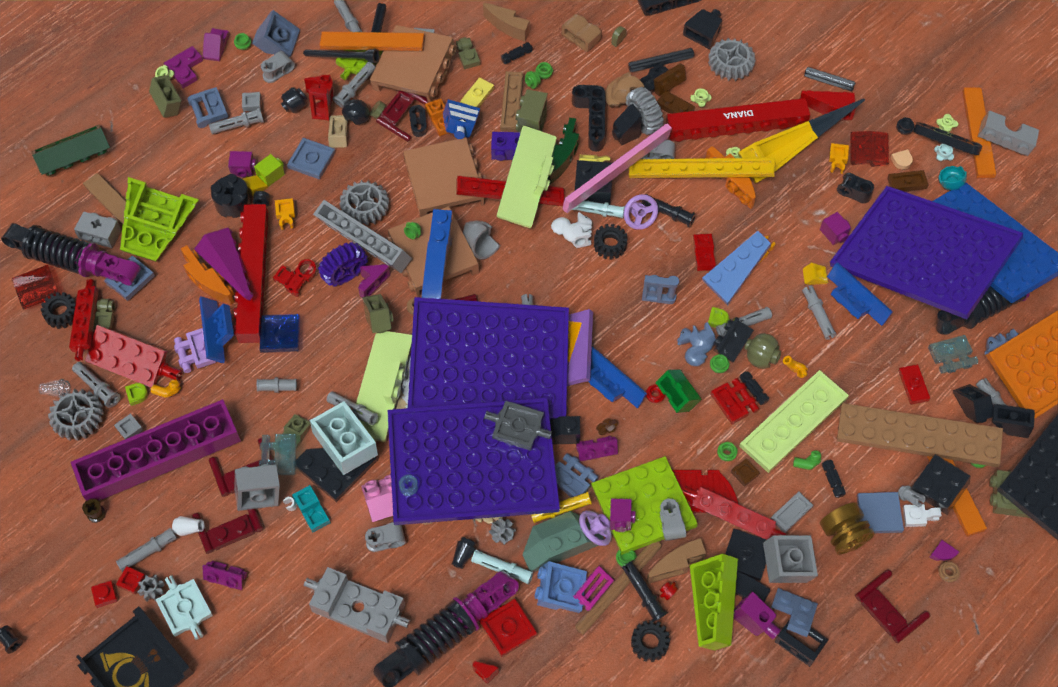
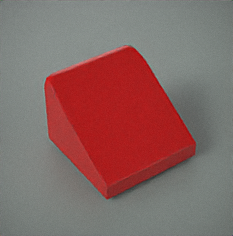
[472,661,499,684]

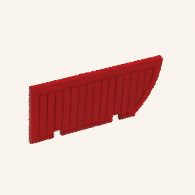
[672,470,739,513]

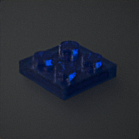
[259,314,300,353]

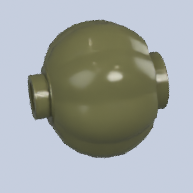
[744,333,782,369]

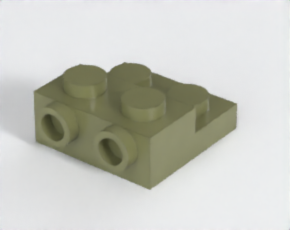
[990,470,1030,518]

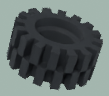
[594,224,627,260]
[41,292,76,329]
[631,620,670,662]

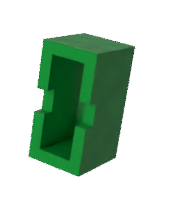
[655,369,702,413]

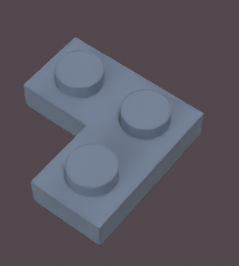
[771,588,817,637]

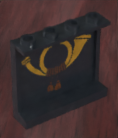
[76,606,193,687]

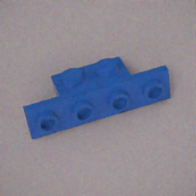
[827,262,893,326]
[199,296,234,363]
[588,347,647,408]

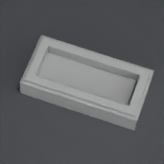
[771,492,814,533]

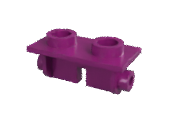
[576,435,618,462]
[203,560,247,590]

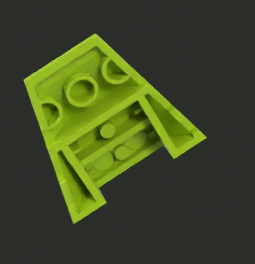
[120,177,199,262]

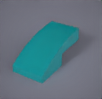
[292,485,330,533]

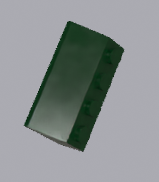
[32,124,110,176]

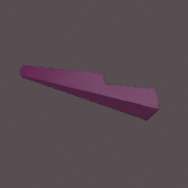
[194,228,253,301]

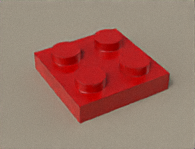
[479,599,537,658]

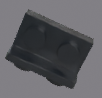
[713,317,754,363]

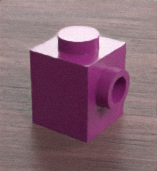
[228,151,257,177]
[820,212,851,245]
[610,499,635,532]

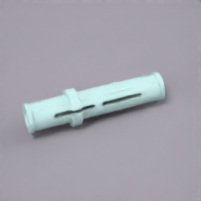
[572,201,625,218]
[471,550,533,584]

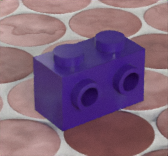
[491,132,521,161]

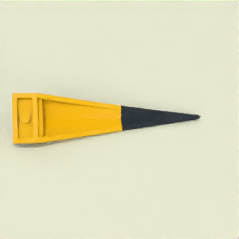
[737,99,865,184]

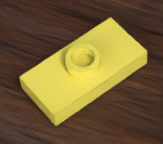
[460,77,494,108]

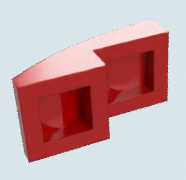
[693,234,716,271]

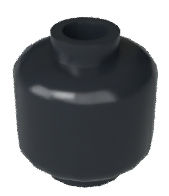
[280,87,307,113]

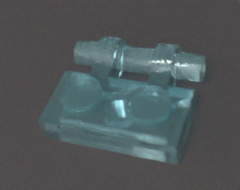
[928,335,978,373]
[259,434,296,475]

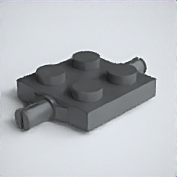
[484,401,552,451]

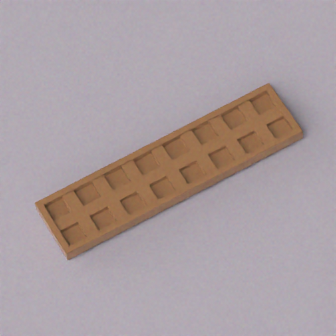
[837,403,1003,467]

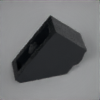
[612,104,642,146]
[953,384,993,423]
[992,404,1035,438]
[550,416,580,444]

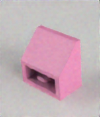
[361,474,393,522]

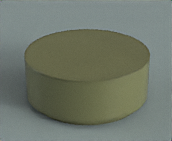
[370,100,385,119]

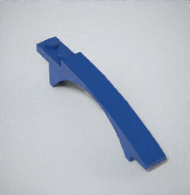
[422,209,453,299]

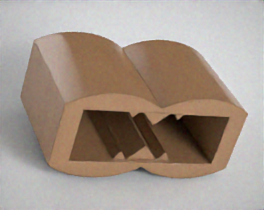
[561,14,601,52]

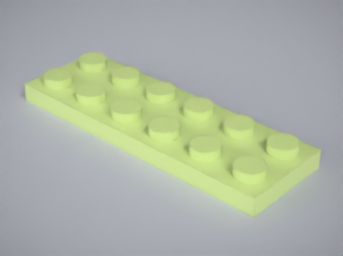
[739,370,849,473]

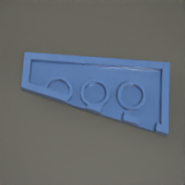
[702,231,771,306]

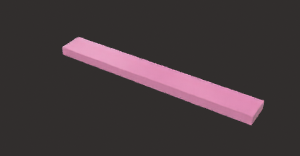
[562,124,672,213]

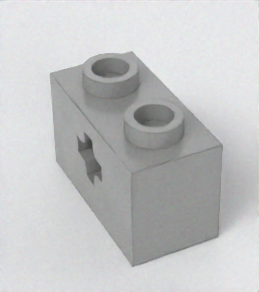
[74,212,122,248]

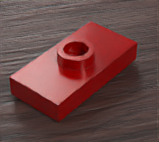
[898,364,930,405]

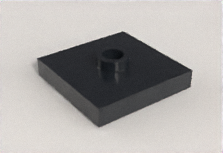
[725,529,766,581]

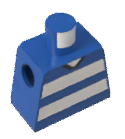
[443,99,480,139]

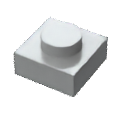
[242,92,261,111]
[114,413,143,439]

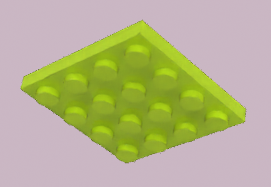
[591,456,698,555]

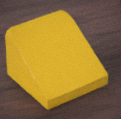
[243,175,268,196]
[803,263,828,285]

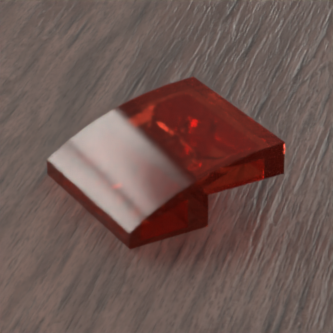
[851,131,889,167]
[12,264,58,310]

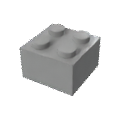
[234,464,280,511]
[763,535,818,583]

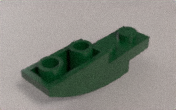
[547,117,580,184]

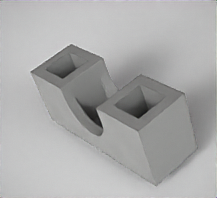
[978,110,1039,156]

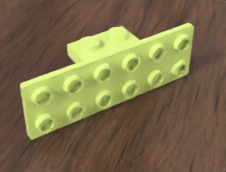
[496,126,557,228]
[356,331,412,442]

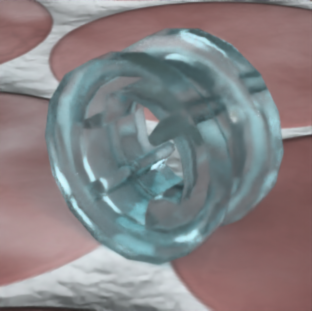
[399,475,418,496]

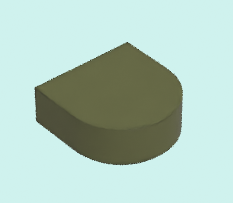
[611,26,627,47]

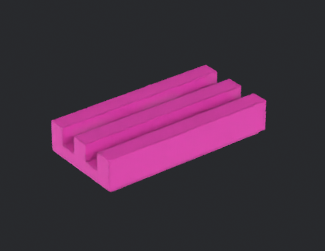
[573,566,614,611]

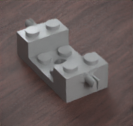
[304,567,410,643]

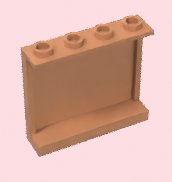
[370,25,456,103]
[403,137,484,217]
[386,206,479,297]

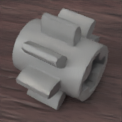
[489,517,516,545]
[137,575,165,601]

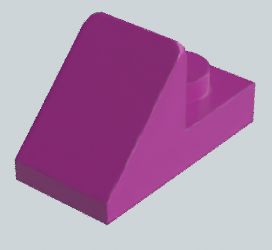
[203,28,229,62]
[358,264,390,298]

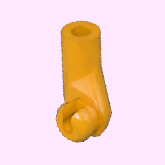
[783,356,808,378]
[151,380,180,398]

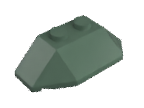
[522,511,604,573]

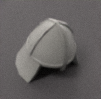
[463,220,500,259]

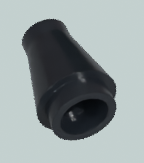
[451,537,476,569]

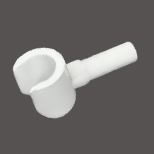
[283,497,297,511]

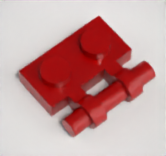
[710,378,760,425]

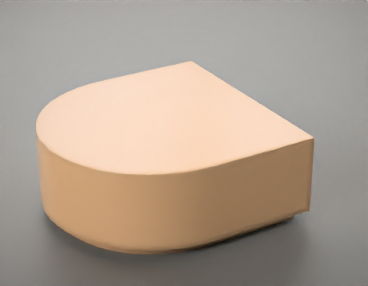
[890,149,913,170]

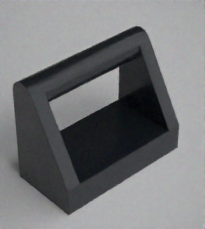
[775,621,829,667]

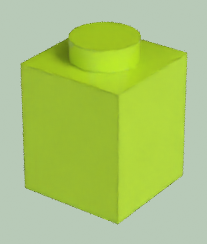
[254,154,285,187]

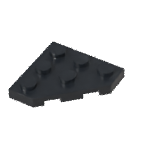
[293,448,378,502]

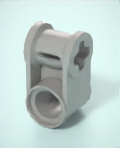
[261,51,295,83]
[642,140,675,159]
[660,499,686,541]
[365,522,406,552]

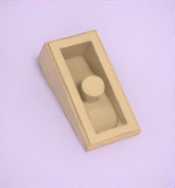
[328,115,348,148]

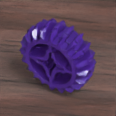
[318,242,368,287]

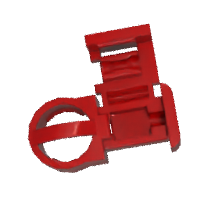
[273,259,317,297]

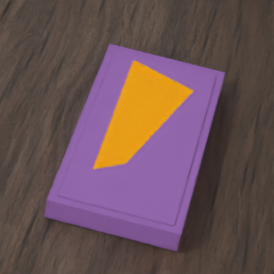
[567,309,593,386]

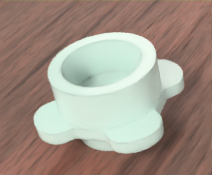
[934,144,954,161]

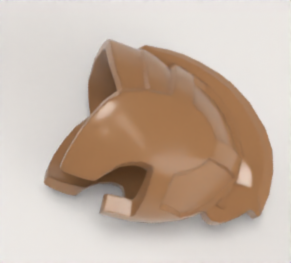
[605,72,644,107]

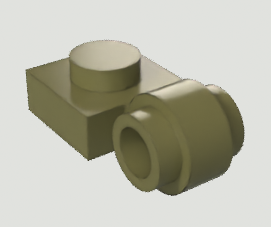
[456,37,480,70]
[93,299,115,332]

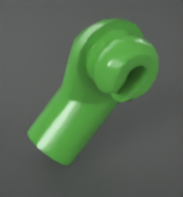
[793,450,822,470]

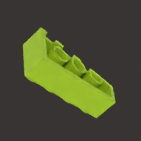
[690,554,738,651]

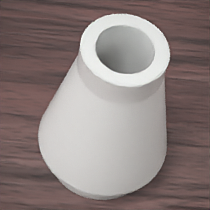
[172,516,205,536]

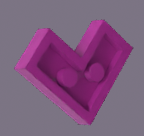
[163,46,203,89]

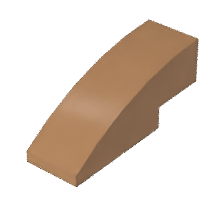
[483,2,530,42]
[647,538,706,584]

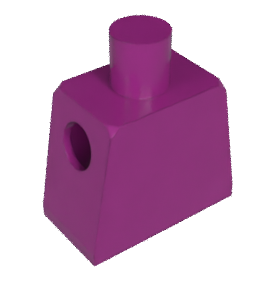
[733,592,781,640]

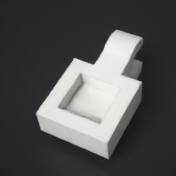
[903,504,942,527]

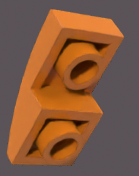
[425,98,449,136]

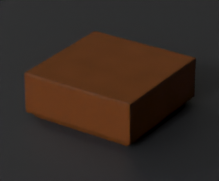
[731,458,760,487]

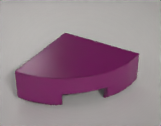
[930,540,959,561]

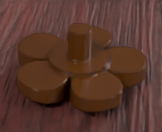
[596,418,618,435]

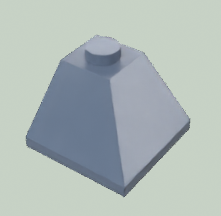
[252,10,300,57]

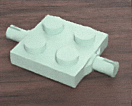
[155,575,213,640]

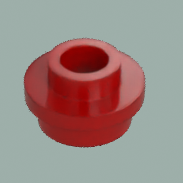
[646,384,665,403]
[659,581,678,601]

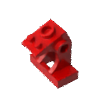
[304,74,334,120]

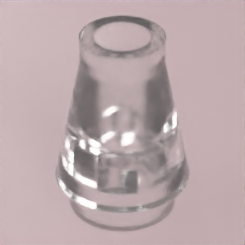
[39,379,71,397]

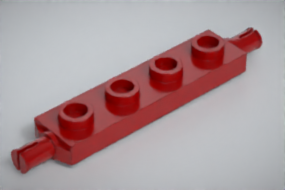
[69,279,99,361]
[683,486,786,540]

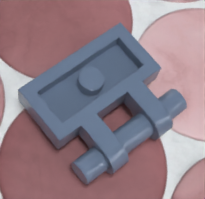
[555,453,599,497]

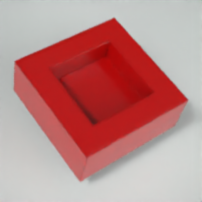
[116,566,146,595]
[91,580,118,608]

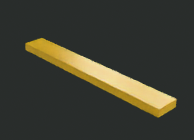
[629,158,775,178]

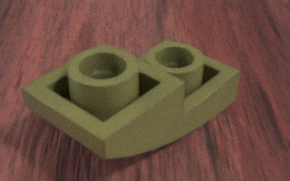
[273,414,311,459]

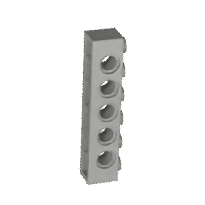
[313,200,412,273]

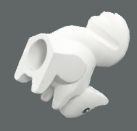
[551,212,592,248]

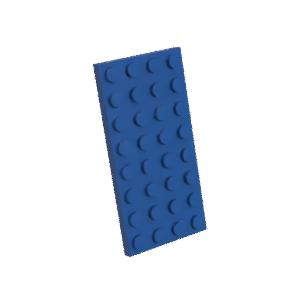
[933,183,1058,303]

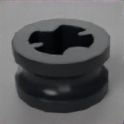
[253,191,270,206]

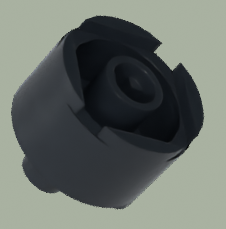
[211,174,251,218]

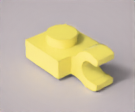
[579,154,610,162]

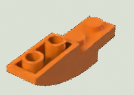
[706,146,756,209]
[181,245,234,305]

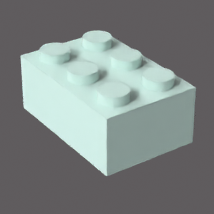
[310,401,378,475]

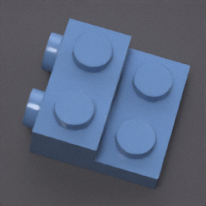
[535,561,587,613]

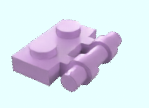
[174,328,216,373]

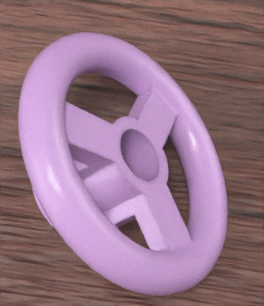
[624,194,658,230]
[579,510,612,546]

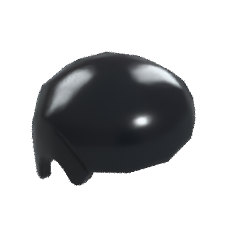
[342,99,370,125]

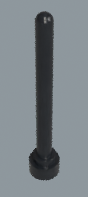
[303,49,379,63]

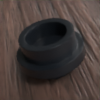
[896,117,915,135]

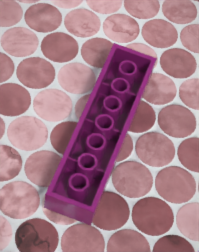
[70,399,241,501]

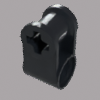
[837,173,874,204]

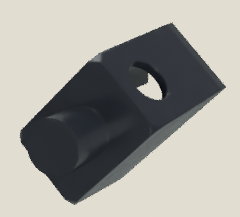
[683,9,723,50]

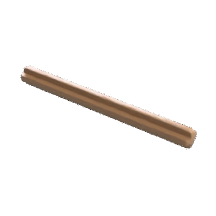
[575,541,661,634]

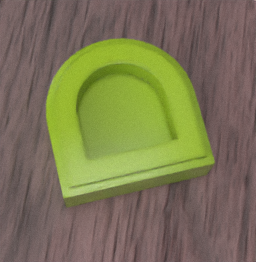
[708,307,729,328]
[125,383,148,406]

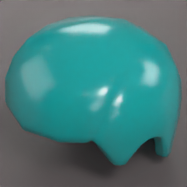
[938,166,967,191]

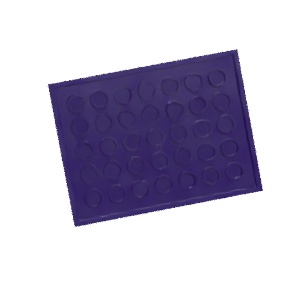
[830,186,1023,319]
[408,297,569,420]
[387,398,560,525]

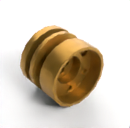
[819,502,875,555]

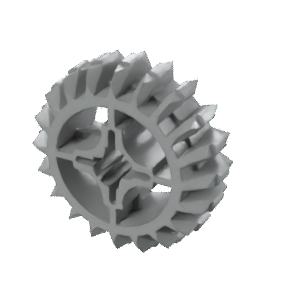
[708,38,755,81]
[626,87,664,135]
[340,179,389,227]
[48,389,104,441]

